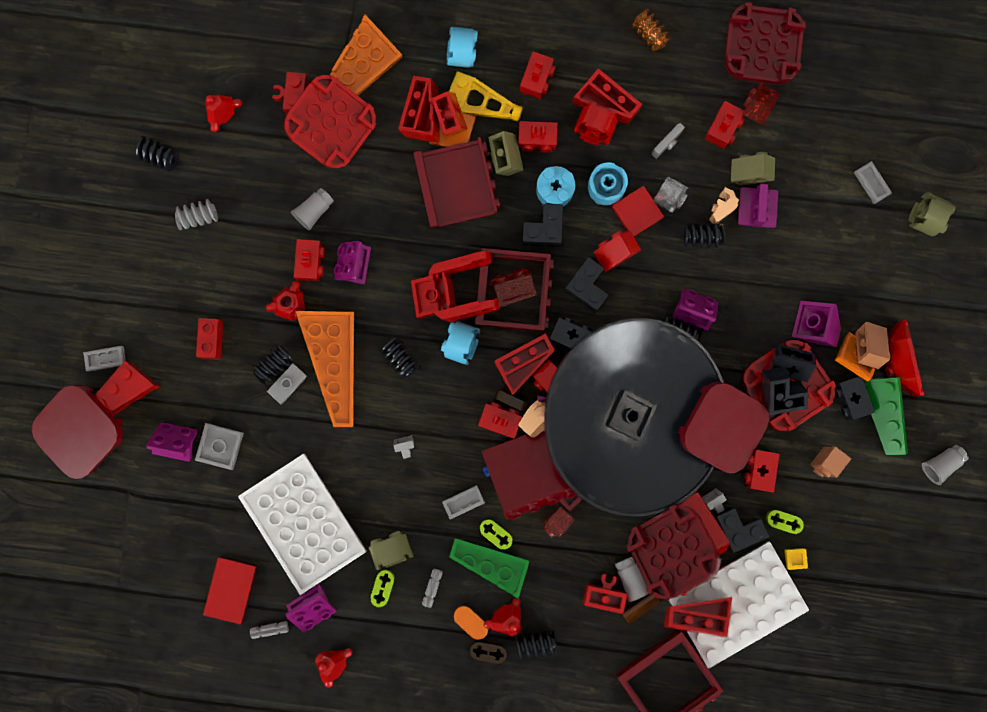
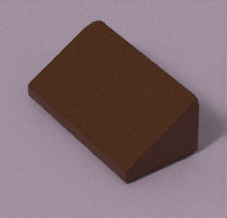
[622,594,660,624]

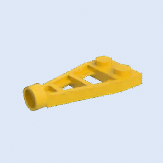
[449,71,523,122]

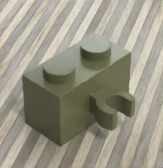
[484,131,523,176]
[731,152,775,186]

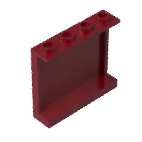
[414,137,500,229]
[481,431,577,520]

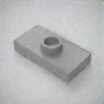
[652,123,685,159]
[854,161,892,204]
[83,346,126,372]
[267,363,308,405]
[442,485,485,519]

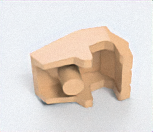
[709,187,739,224]
[518,400,545,437]

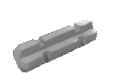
[422,569,443,608]
[250,621,289,639]

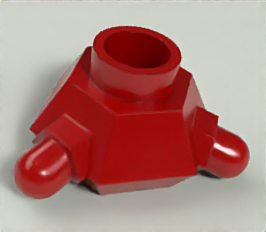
[205,95,242,132]
[265,281,306,321]
[484,598,521,636]
[315,648,352,688]

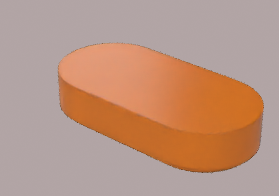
[454,606,488,639]

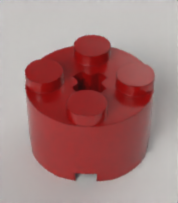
[574,102,618,145]

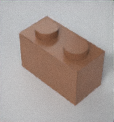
[855,322,890,369]
[810,447,851,478]

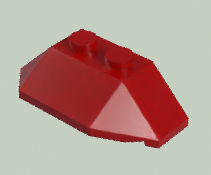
[885,319,924,397]

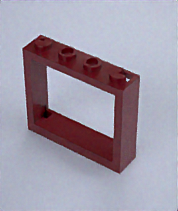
[475,248,554,332]
[615,629,723,712]

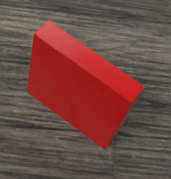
[611,186,664,237]

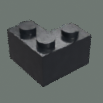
[522,204,563,247]
[565,257,608,313]
[762,367,808,415]
[713,508,769,553]

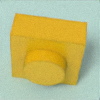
[785,548,808,570]

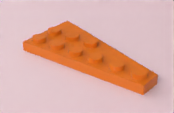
[330,15,403,96]
[296,311,354,427]

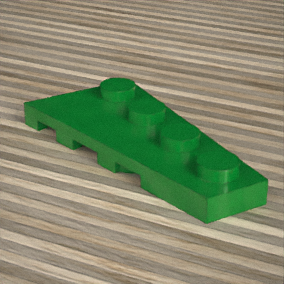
[863,377,908,455]
[450,538,529,599]

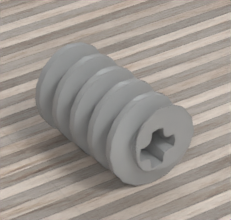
[175,199,218,231]

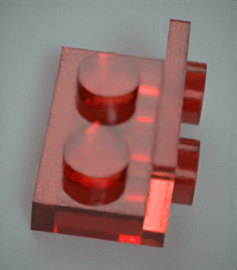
[491,268,537,307]

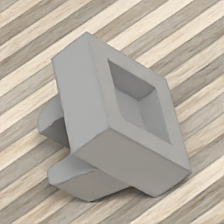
[393,435,414,459]
[701,488,726,514]

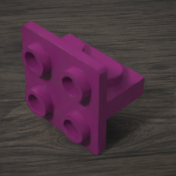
[738,184,778,228]
[334,241,371,284]
[673,289,718,331]
[146,423,197,462]
[286,584,336,632]

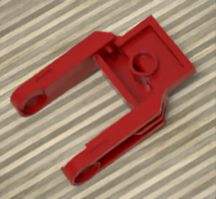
[411,251,500,322]

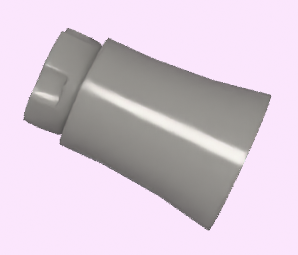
[291,188,334,231]
[922,445,969,485]
[615,557,649,602]

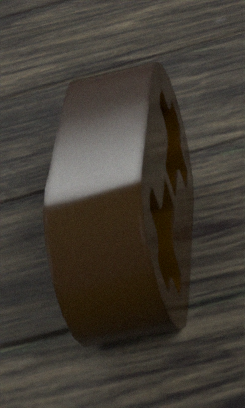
[494,390,530,413]
[470,641,507,664]

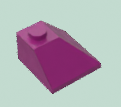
[792,301,841,347]

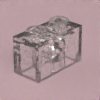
[654,177,688,212]

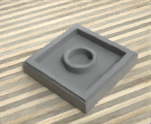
[195,423,244,470]

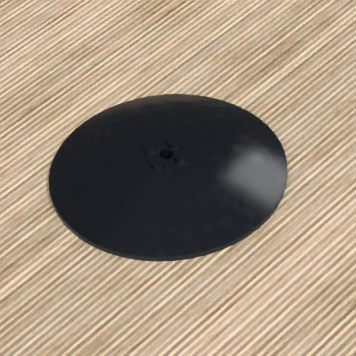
[544,318,724,516]

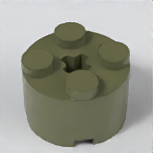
[909,192,955,237]
[369,531,414,570]

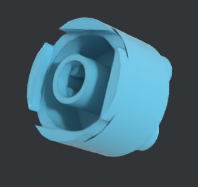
[447,26,477,68]
[588,162,628,205]
[536,166,575,206]
[441,321,480,365]

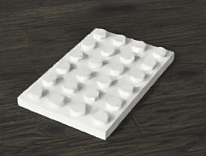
[238,454,367,595]
[669,541,809,669]

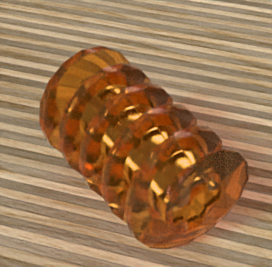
[633,8,672,52]

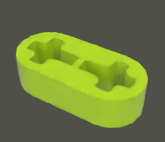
[765,510,804,534]
[480,519,512,550]
[371,569,395,607]

